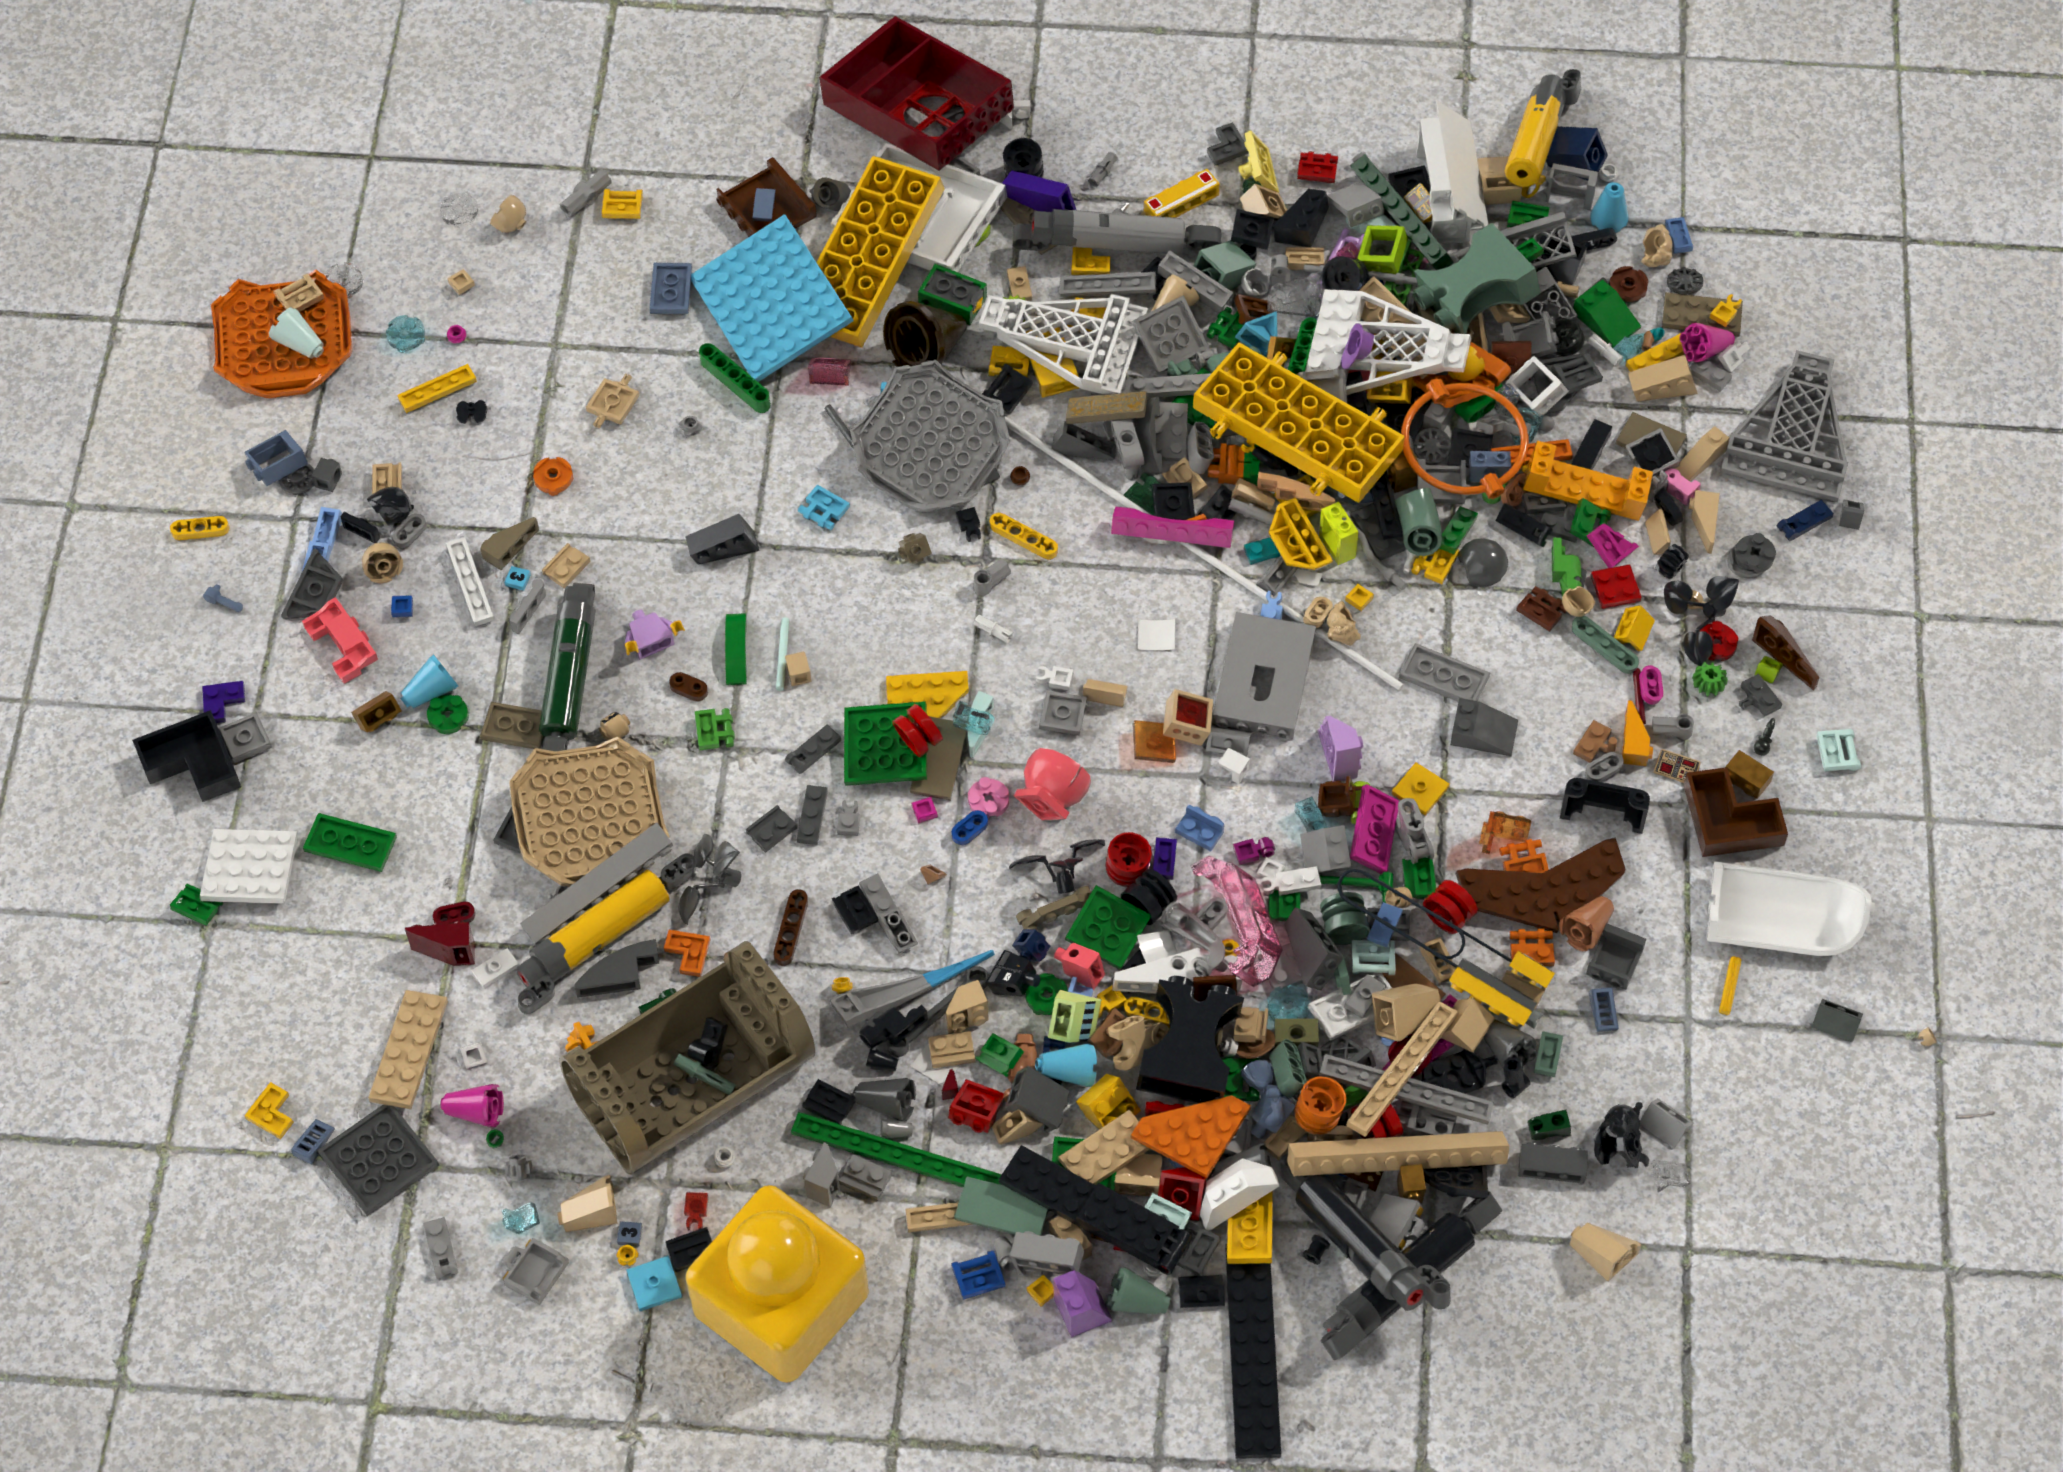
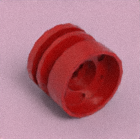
[1105,832,1152,887]

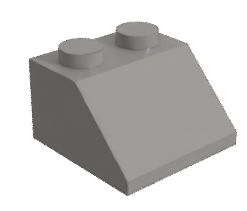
[1300,825,1351,874]

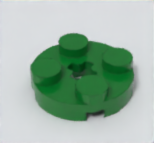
[427,695,469,734]
[1025,973,1068,1015]

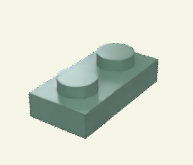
[1334,955,1352,996]
[1534,1031,1563,1077]

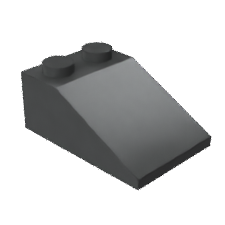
[1450,698,1518,756]

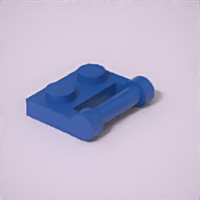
[951,1250,1005,1300]

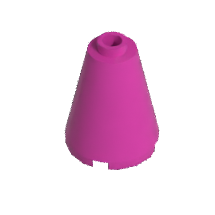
[440,1084,504,1127]

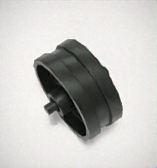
[1553,319,1585,357]

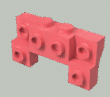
[302,597,378,684]

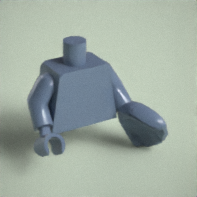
[1241,1060,1296,1139]

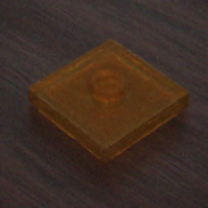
[1132,720,1176,763]

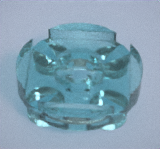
[386,315,425,353]
[1267,985,1310,1022]

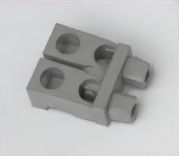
[1398,1100,1457,1136]

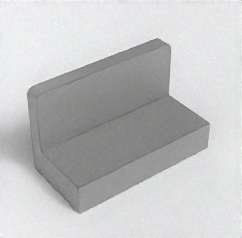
[1206,725,1252,757]
[1640,1098,1694,1148]

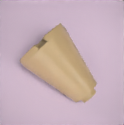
[1151,275,1199,311]

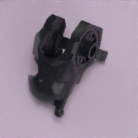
[1593,1102,1649,1168]

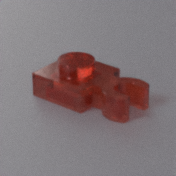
[684,1192,709,1230]

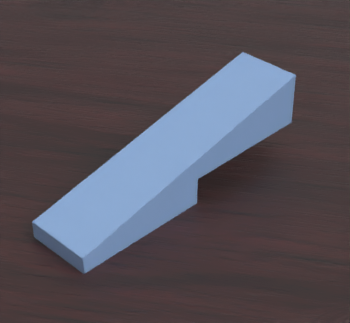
[302,507,342,571]

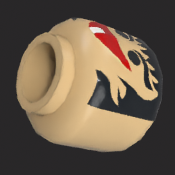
[599,712,630,741]

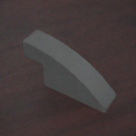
[574,939,659,998]

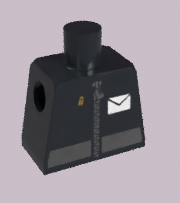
[986,950,1041,996]

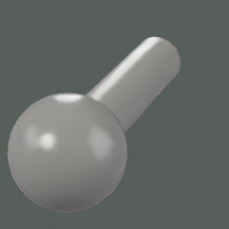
[1520,407,1555,432]

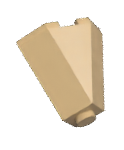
[557,1175,618,1232]
[1570,1222,1641,1281]

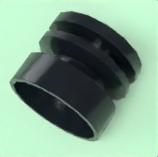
[1003,138,1044,178]
[1321,256,1369,291]
[1121,869,1177,926]

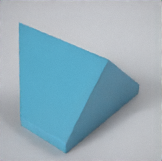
[1235,311,1277,358]

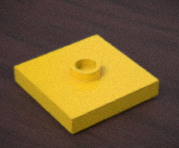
[1392,762,1450,816]

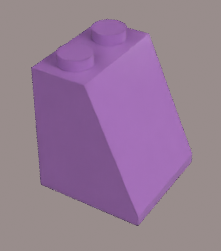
[1053,1270,1112,1337]

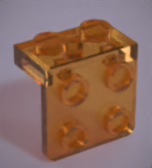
[1479,811,1531,854]

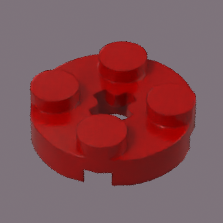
[1700,621,1739,661]

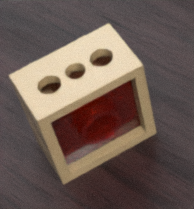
[1163,689,1213,746]

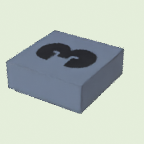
[617,1221,642,1246]

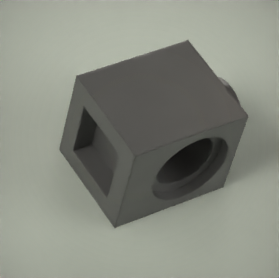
[312,458,342,492]

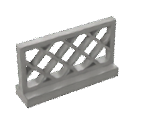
[1500,212,1577,269]

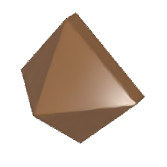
[920,864,947,884]

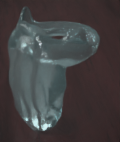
[1512,407,1543,445]

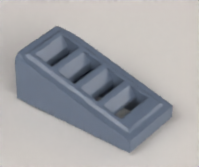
[1589,987,1619,1032]
[291,1119,335,1165]

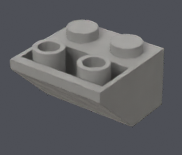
[803,1143,840,1207]

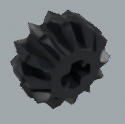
[1656,544,1689,579]

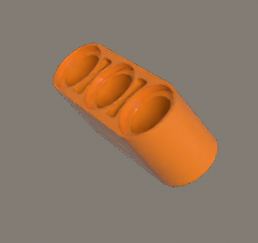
[1470,342,1511,386]

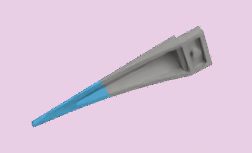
[830,950,995,1028]

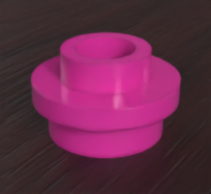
[447,325,466,344]

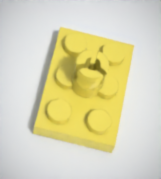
[1238,130,1279,193]

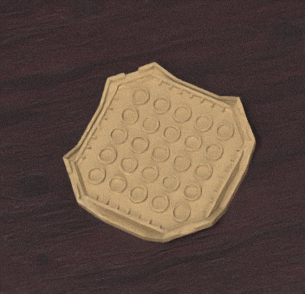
[509,736,670,887]

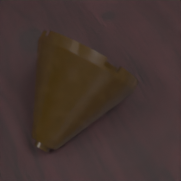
[883,301,967,367]

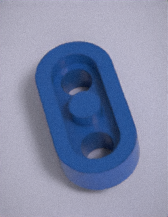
[951,810,988,845]

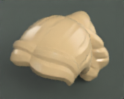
[1641,224,1672,268]
[1327,601,1361,646]

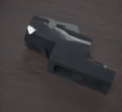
[859,1004,928,1049]

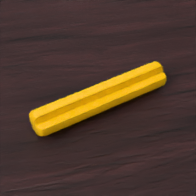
[1719,956,1742,1015]

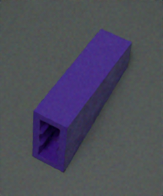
[1002,170,1077,212]

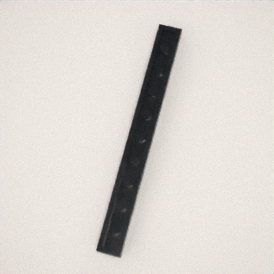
[1346,371,1403,540]

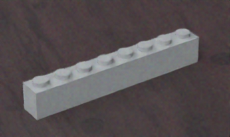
[520,823,673,946]

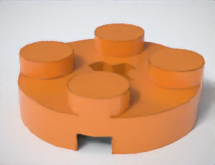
[533,457,574,496]

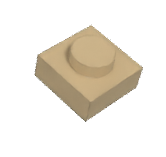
[447,269,475,295]

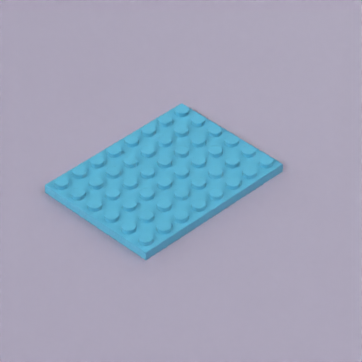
[691,214,854,382]

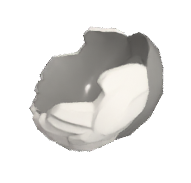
[1241,268,1270,297]

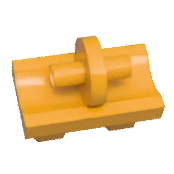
[565,1022,598,1052]

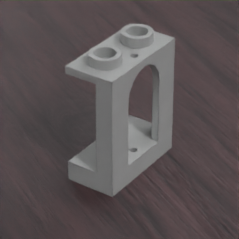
[1544,163,1598,210]

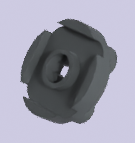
[1735,533,1776,573]

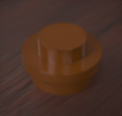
[1010,466,1030,485]

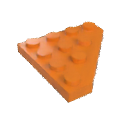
[1131,1096,1251,1178]

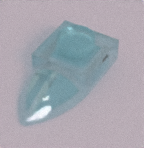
[1613,333,1645,361]

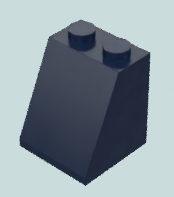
[1546,126,1608,181]

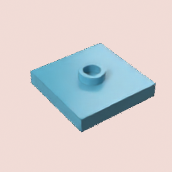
[626,1256,682,1311]

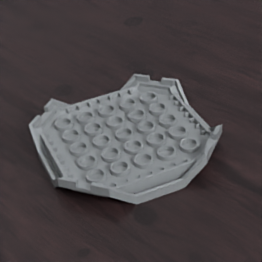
[850,360,1010,513]

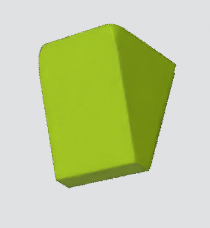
[1754,656,1783,683]

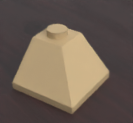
[1240,184,1287,221]

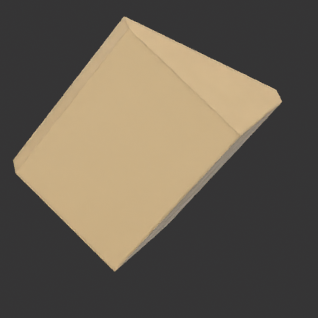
[1441,998,1495,1052]

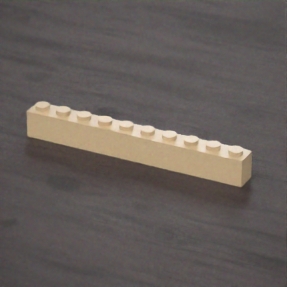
[1287,1131,1509,1176]

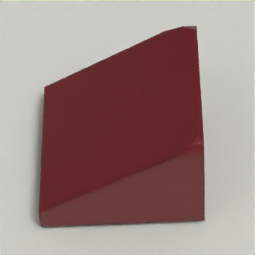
[942,1069,958,1100]

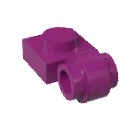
[1233,837,1275,865]

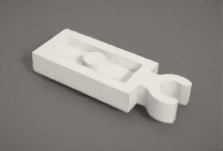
[1261,866,1321,895]

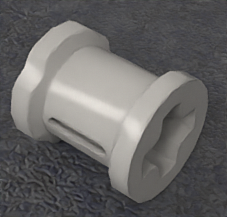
[1196,348,1218,369]

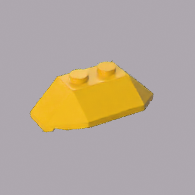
[1268,497,1333,570]

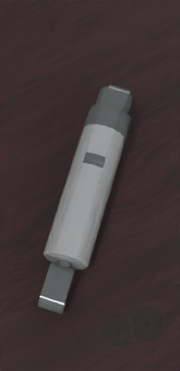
[1012,209,1222,255]

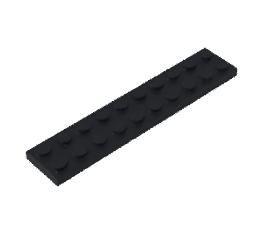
[1225,1244,1281,1459]

